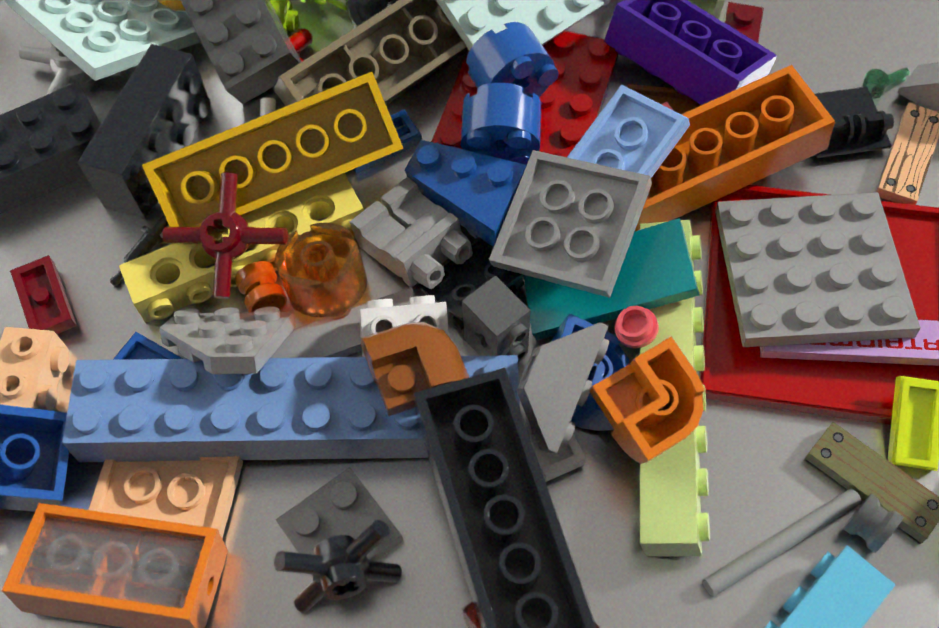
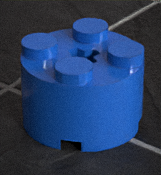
[466,22,559,98]
[461,83,541,165]

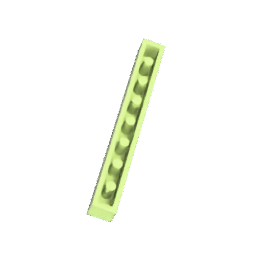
[640,220,710,556]

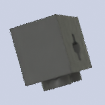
[462,276,530,364]

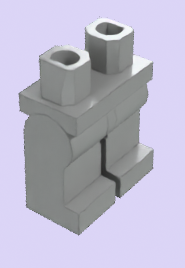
[350,177,473,289]

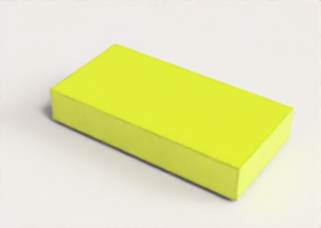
[887,376,939,471]

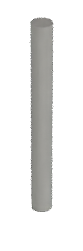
[703,488,862,596]

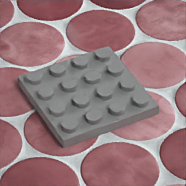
[715,192,921,347]

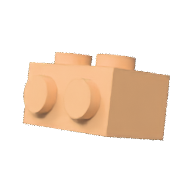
[0,327,69,411]

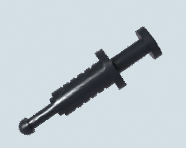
[110,209,169,286]

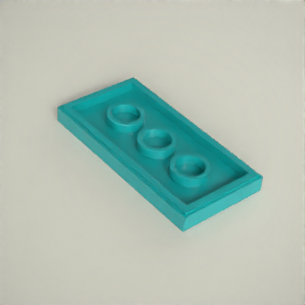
[524,218,700,340]

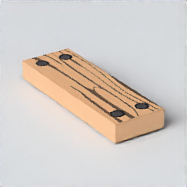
[876,102,939,205]

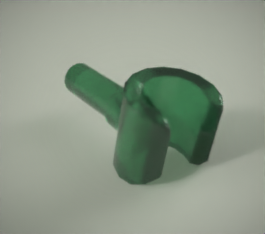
[862,67,910,98]

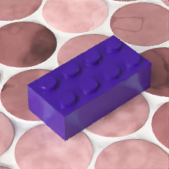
[604,0,778,105]

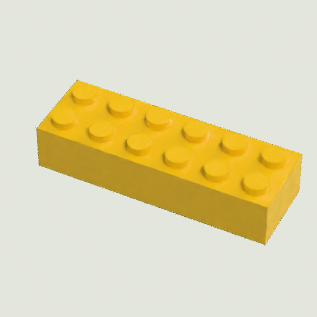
[142,72,404,227]

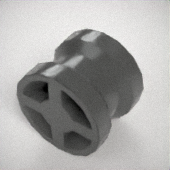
[843,493,904,553]

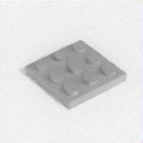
[489,150,652,298]

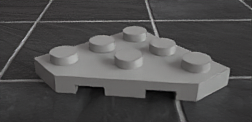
[159,307,296,374]

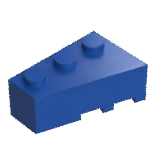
[404,139,527,247]

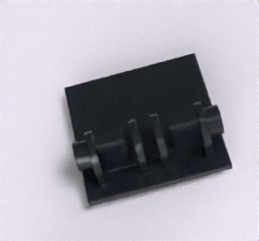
[815,87,894,158]
[417,242,525,331]

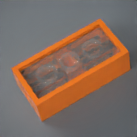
[1,503,228,628]

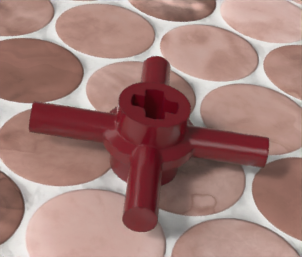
[162,172,288,299]

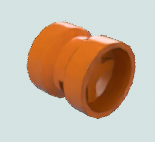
[235,261,287,313]

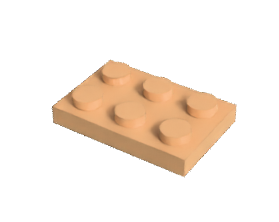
[88,456,243,539]

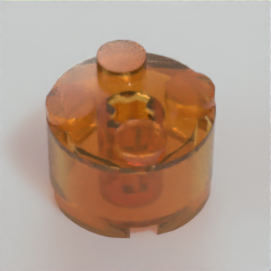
[275,222,368,320]

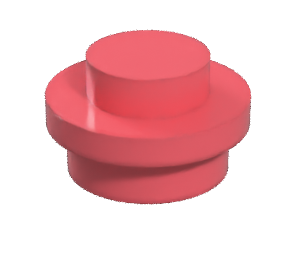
[614,306,659,348]

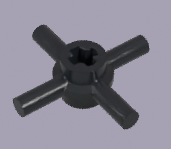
[274,520,402,613]

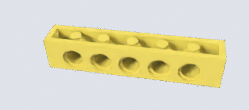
[119,173,364,323]

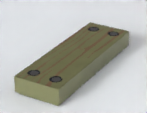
[805,422,939,543]

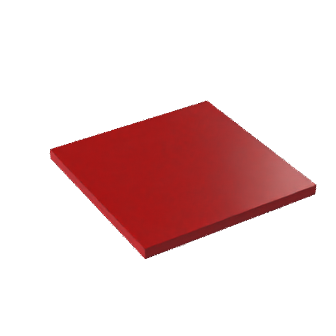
[699,185,939,425]

